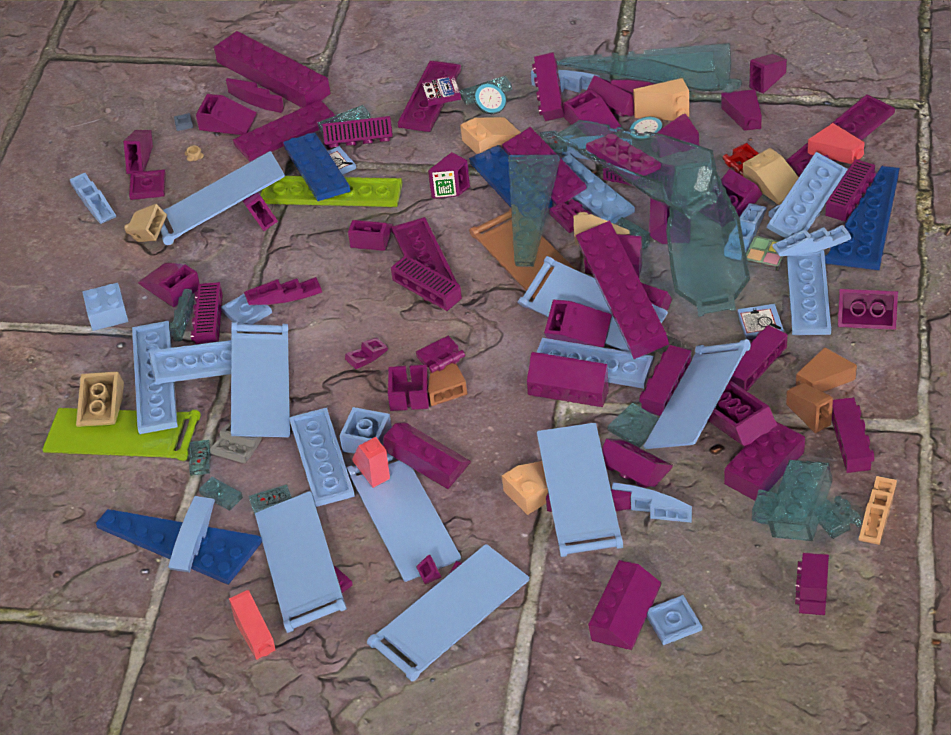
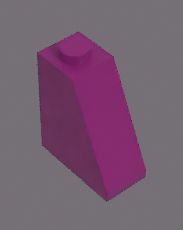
[749,54,787,94]
[721,89,762,130]
[652,113,699,158]
[123,130,153,174]
[242,192,278,231]

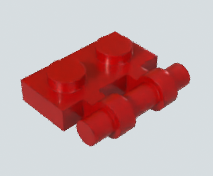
[722,143,759,176]

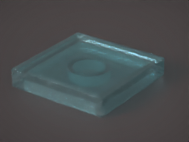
[608,403,659,448]

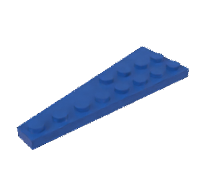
[825,166,900,270]
[96,509,262,585]

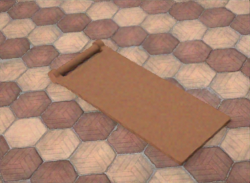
[469,206,576,299]

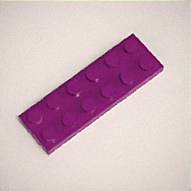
[398,61,461,132]
[233,100,338,162]
[502,127,587,205]
[391,217,457,301]

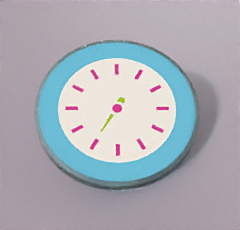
[474,83,506,115]
[629,117,663,141]

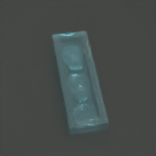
[459,76,512,105]
[318,105,371,133]
[169,289,194,341]

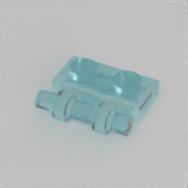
[810,496,863,539]

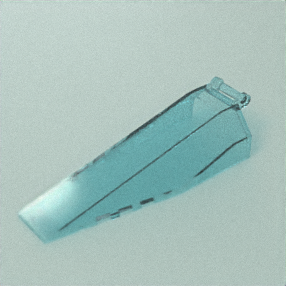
[557,43,742,93]
[555,120,717,219]
[666,160,750,317]

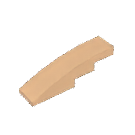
[859,476,897,545]

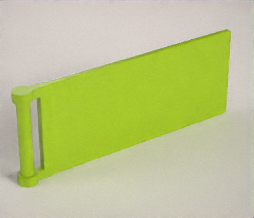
[42,408,201,461]

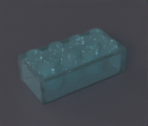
[768,460,833,541]

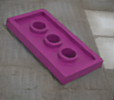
[586,133,661,180]

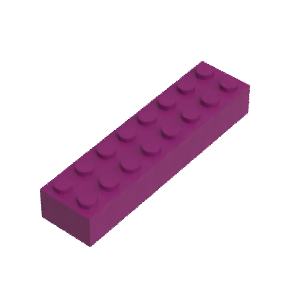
[214,31,331,108]
[576,220,669,359]

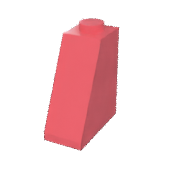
[808,123,864,164]
[352,437,390,488]
[229,590,276,660]

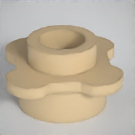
[185,145,204,161]

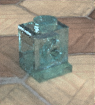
[752,489,779,525]

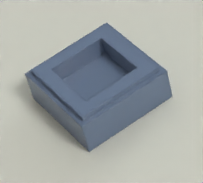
[174,113,193,131]

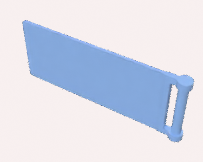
[160,151,285,245]
[518,256,668,352]
[231,322,290,437]
[644,339,751,449]
[537,423,623,557]
[346,454,461,582]
[255,491,347,633]
[367,544,530,681]

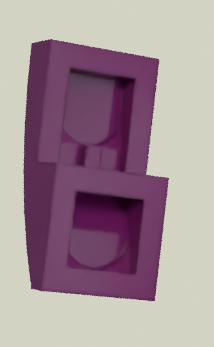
[345,337,388,369]

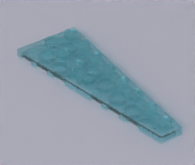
[508,155,560,267]

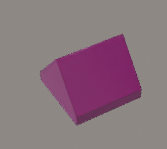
[416,555,442,584]

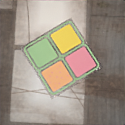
[743,235,786,272]

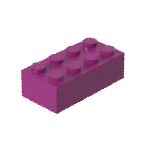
[708,381,777,446]
[724,422,805,502]

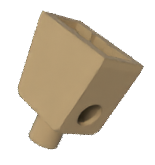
[125,204,167,242]

